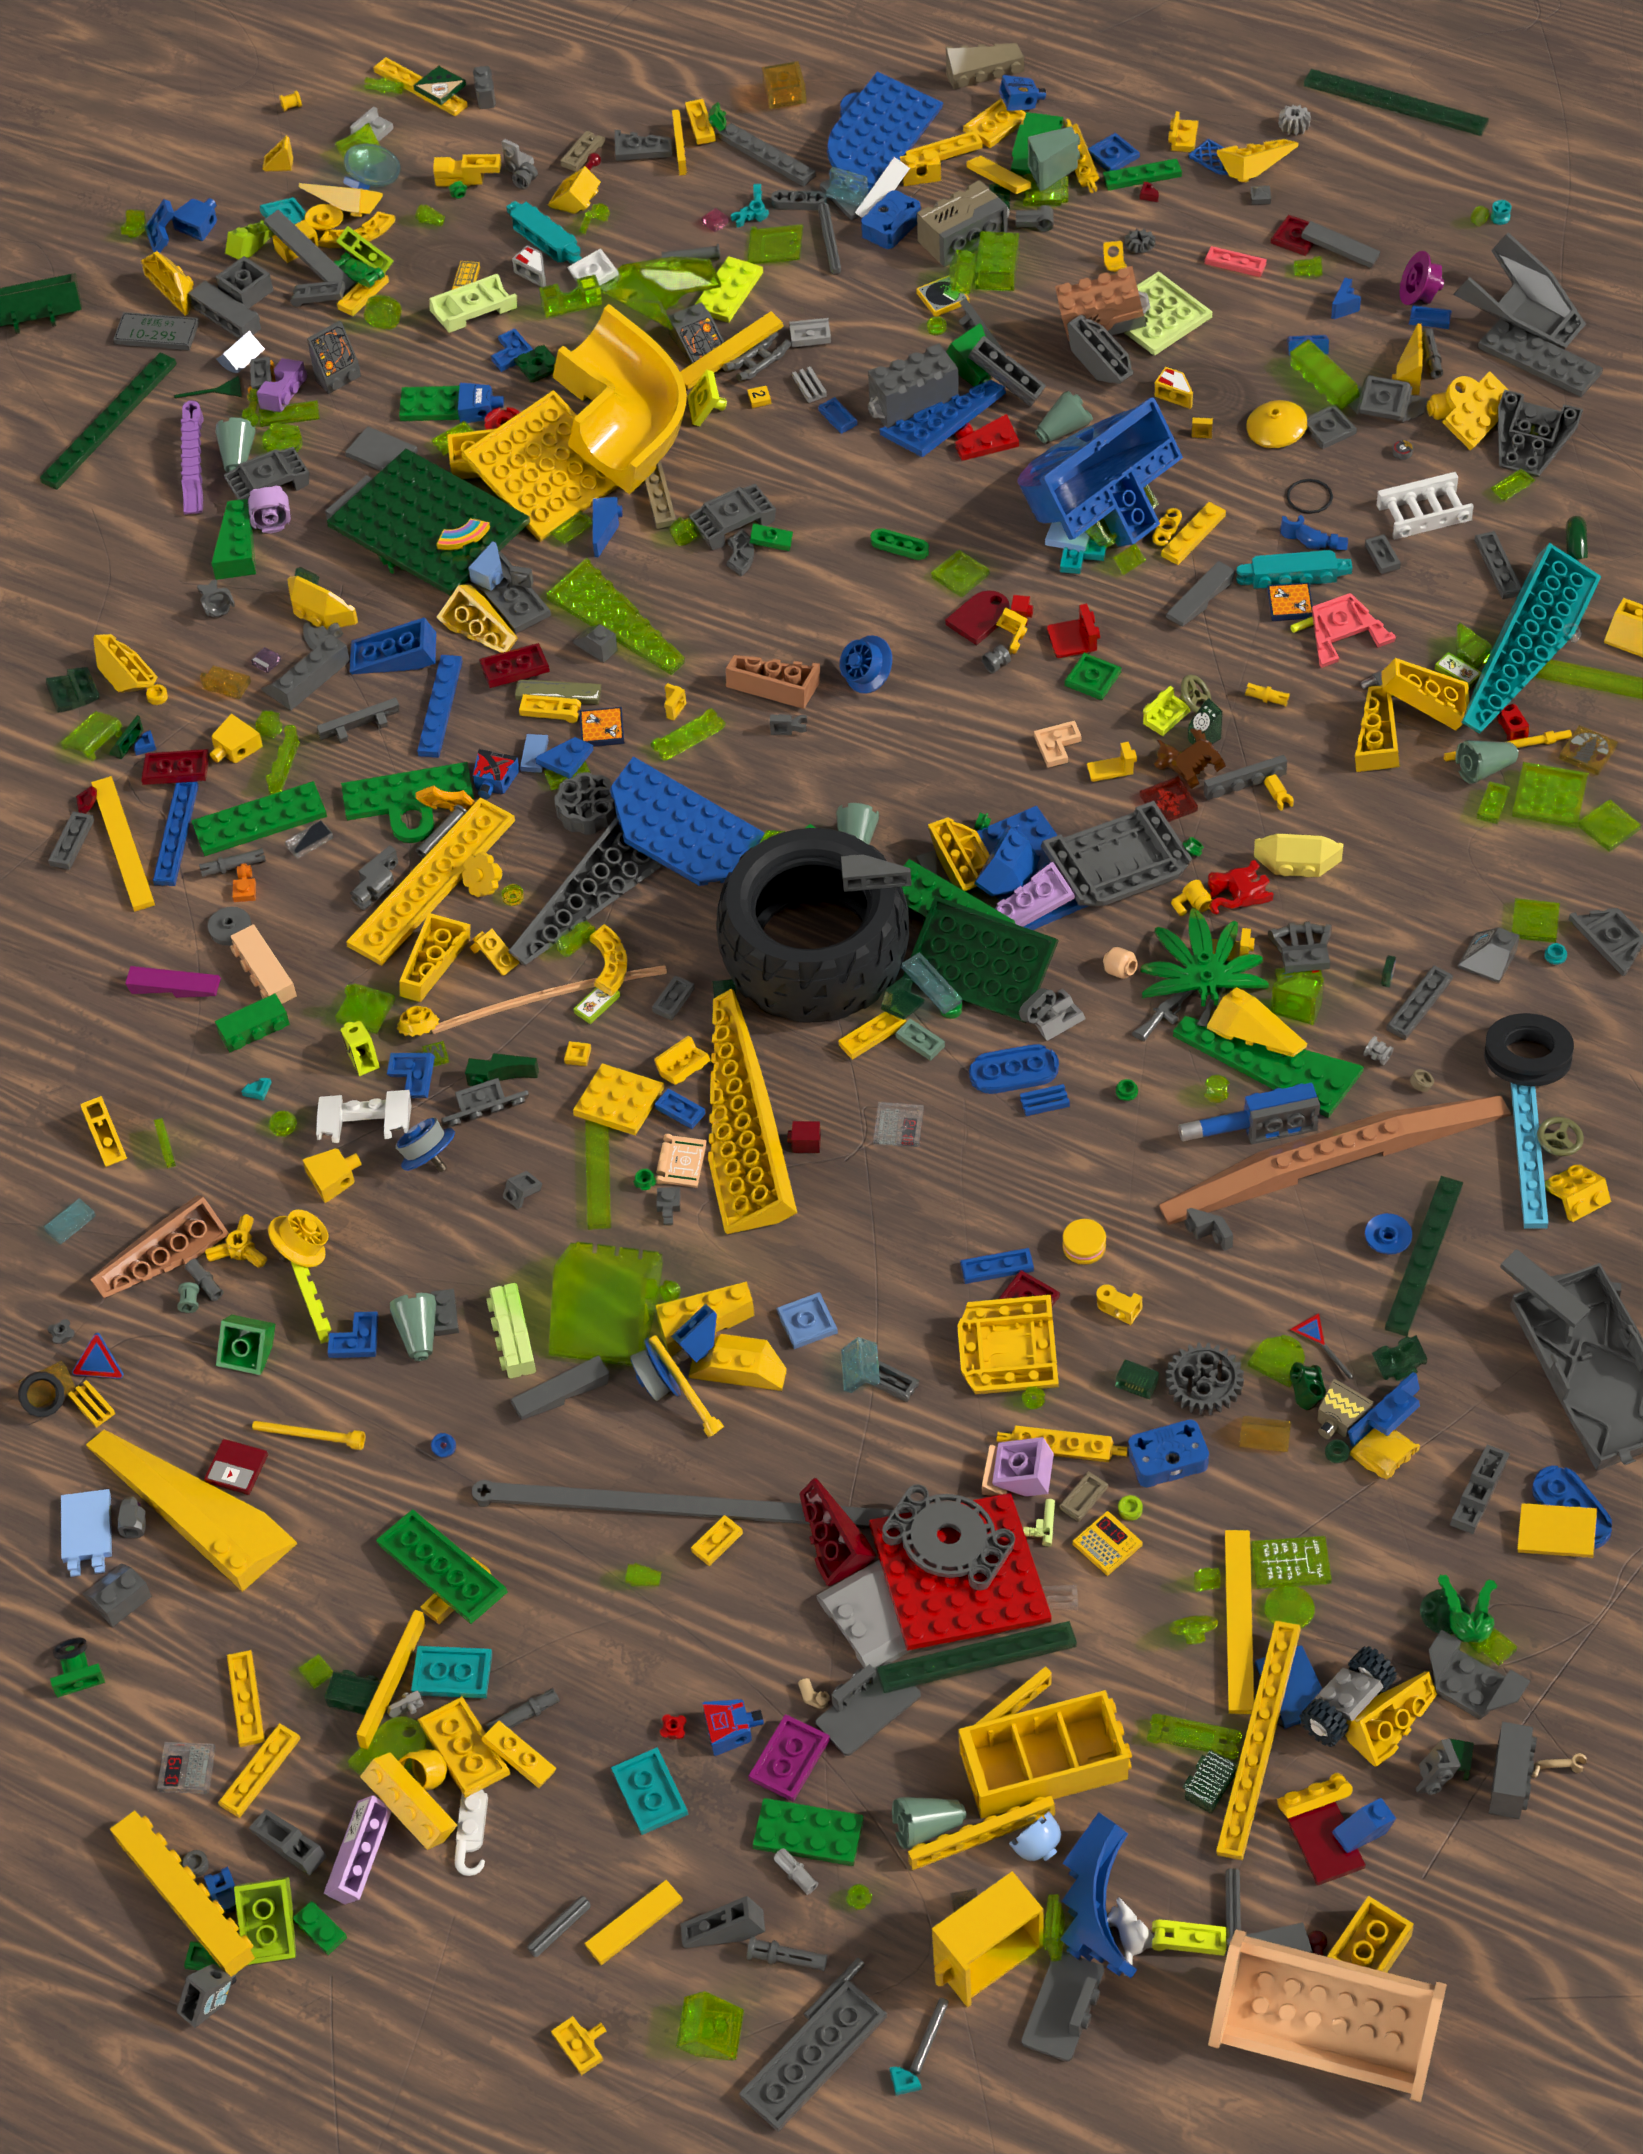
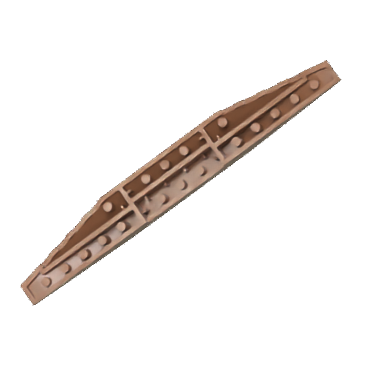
[1159,1096,1511,1225]

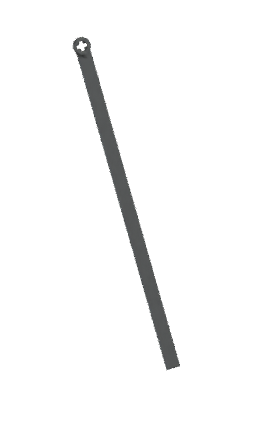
[472,1480,909,1528]

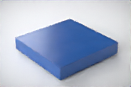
[1088,133,1140,171]

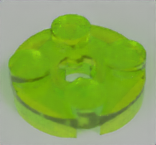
[262,423,303,453]

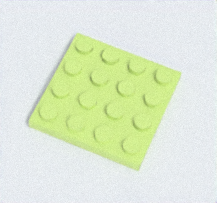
[1124,271,1212,356]

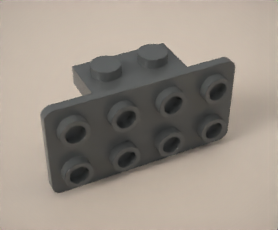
[816,1662,921,1756]
[1022,1950,1104,2062]

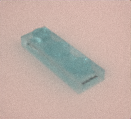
[901,952,962,1014]

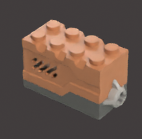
[1055,266,1150,345]

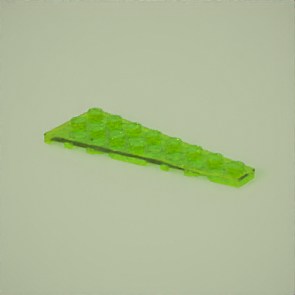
[546,558,685,675]

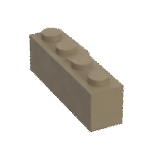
[946,43,1024,89]

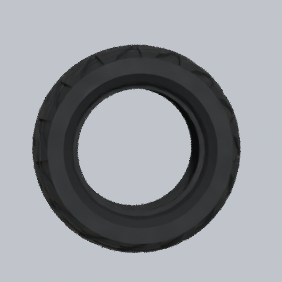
[716,828,909,1023]

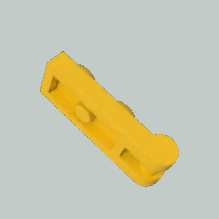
[519,694,581,723]
[1277,1773,1353,1818]

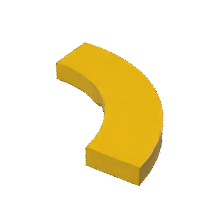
[319,212,395,248]
[590,924,627,997]

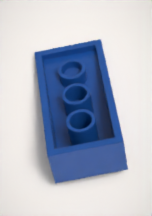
[350,617,436,675]

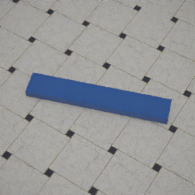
[153,781,199,886]

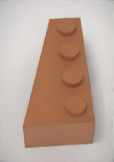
[726,655,820,709]

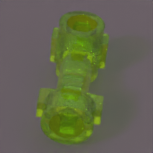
[241,389,259,426]

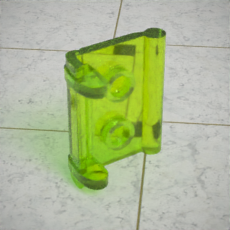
[60,711,123,761]

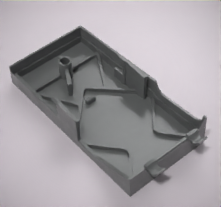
[1510,1263,1643,1471]

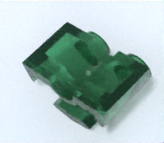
[1372,1335,1428,1381]

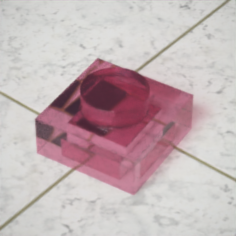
[702,208,729,232]

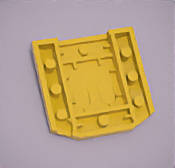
[958,1295,1059,1395]

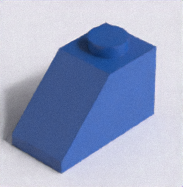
[671,1304,717,1363]
[1332,1798,1397,1853]

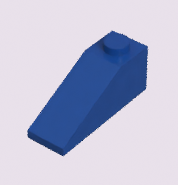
[593,497,623,557]

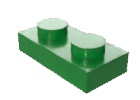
[293,1901,347,1955]

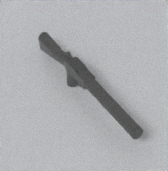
[1132,989,1198,1041]

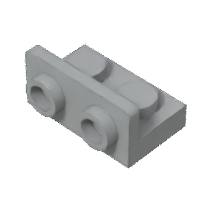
[350,107,394,150]

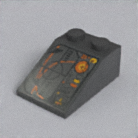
[667,302,724,364]
[307,320,361,394]

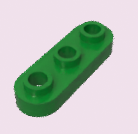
[870,528,929,560]

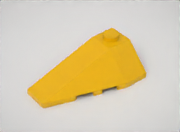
[299,183,383,217]
[436,585,518,653]
[1345,1671,1437,1766]

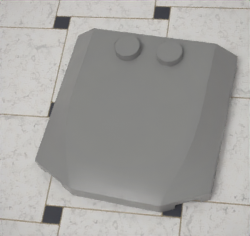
[816,1560,914,1670]

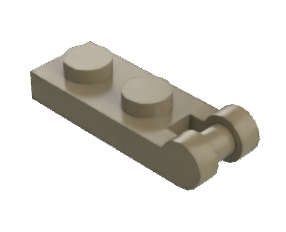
[560,131,605,172]

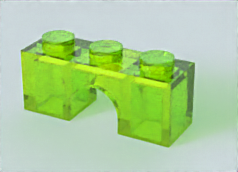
[539,274,602,318]

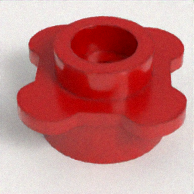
[660,1714,687,1740]

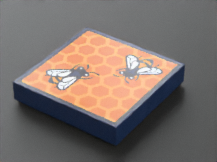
[1267,582,1313,621]
[580,707,625,747]

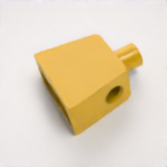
[209,714,263,763]
[302,1148,362,1203]

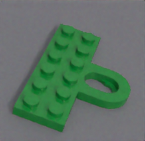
[341,762,474,843]

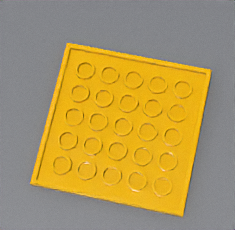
[461,390,619,542]

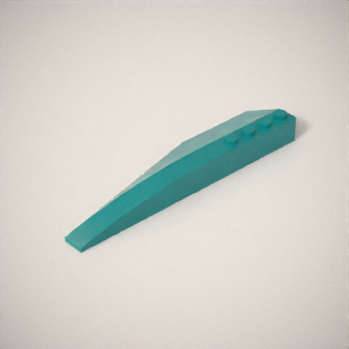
[1462,543,1602,734]

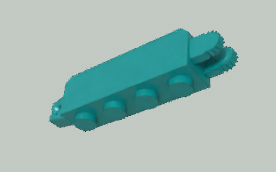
[506,201,582,264]
[1236,550,1352,589]

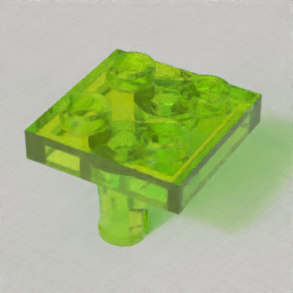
[335,983,395,1034]

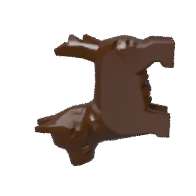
[1154,729,1226,789]

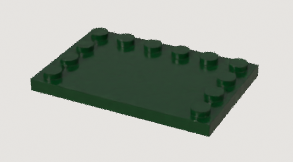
[902,896,1059,1023]

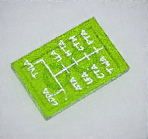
[1251,1536,1332,1589]

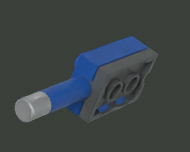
[1178,1083,1320,1145]

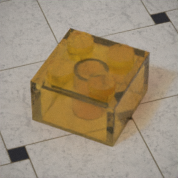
[762,61,806,109]

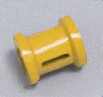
[279,90,302,112]

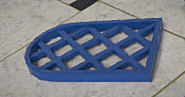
[1189,139,1229,175]

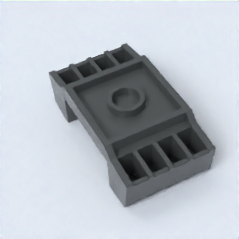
[224,447,309,500]
[689,484,776,550]

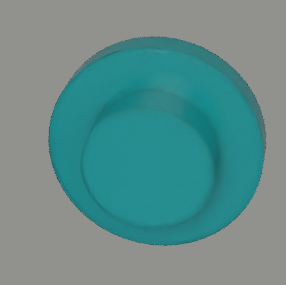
[1544,943,1567,965]

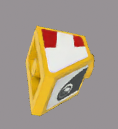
[1154,367,1193,409]

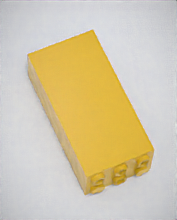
[959,1690,1132,1819]

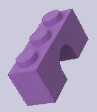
[257,358,307,412]

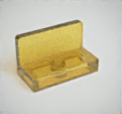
[19,1360,76,1408]
[1239,1416,1291,1452]

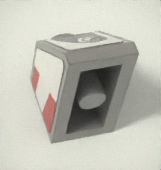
[512,245,546,288]

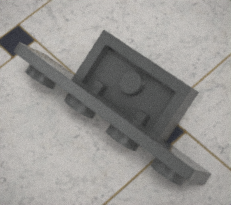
[441,1078,529,1127]

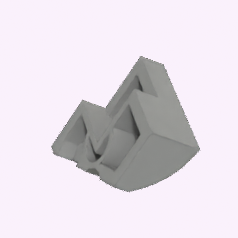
[1035,989,1085,1041]

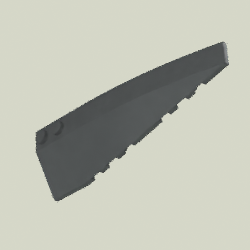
[508,816,662,966]

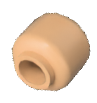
[1103,947,1138,979]

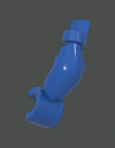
[1280,515,1348,550]

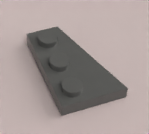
[615,130,673,161]

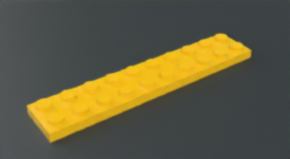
[346,797,515,966]

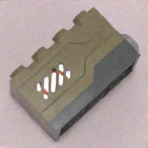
[917,180,1010,267]

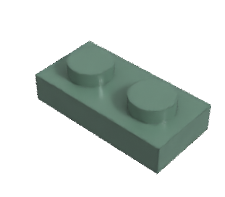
[896,1019,945,1061]

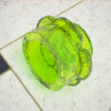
[659,1280,681,1302]
[1022,1386,1045,1409]
[846,1884,872,1910]

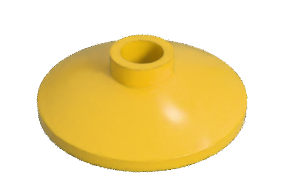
[305,204,343,230]

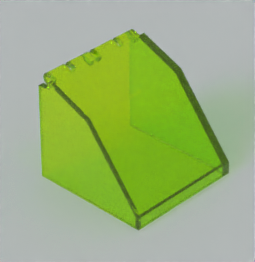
[549,1241,663,1366]

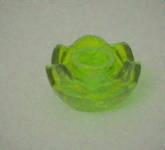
[268,1110,297,1137]

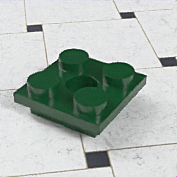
[513,345,556,383]

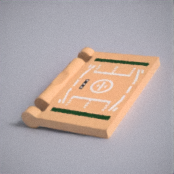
[655,1134,707,1188]

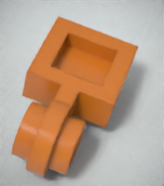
[233,863,256,902]

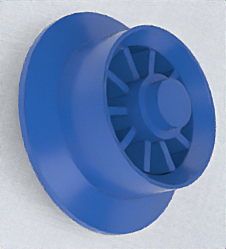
[839,635,892,694]

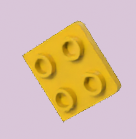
[1544,1165,1611,1222]

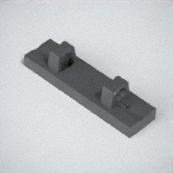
[959,298,1004,352]
[317,697,399,743]

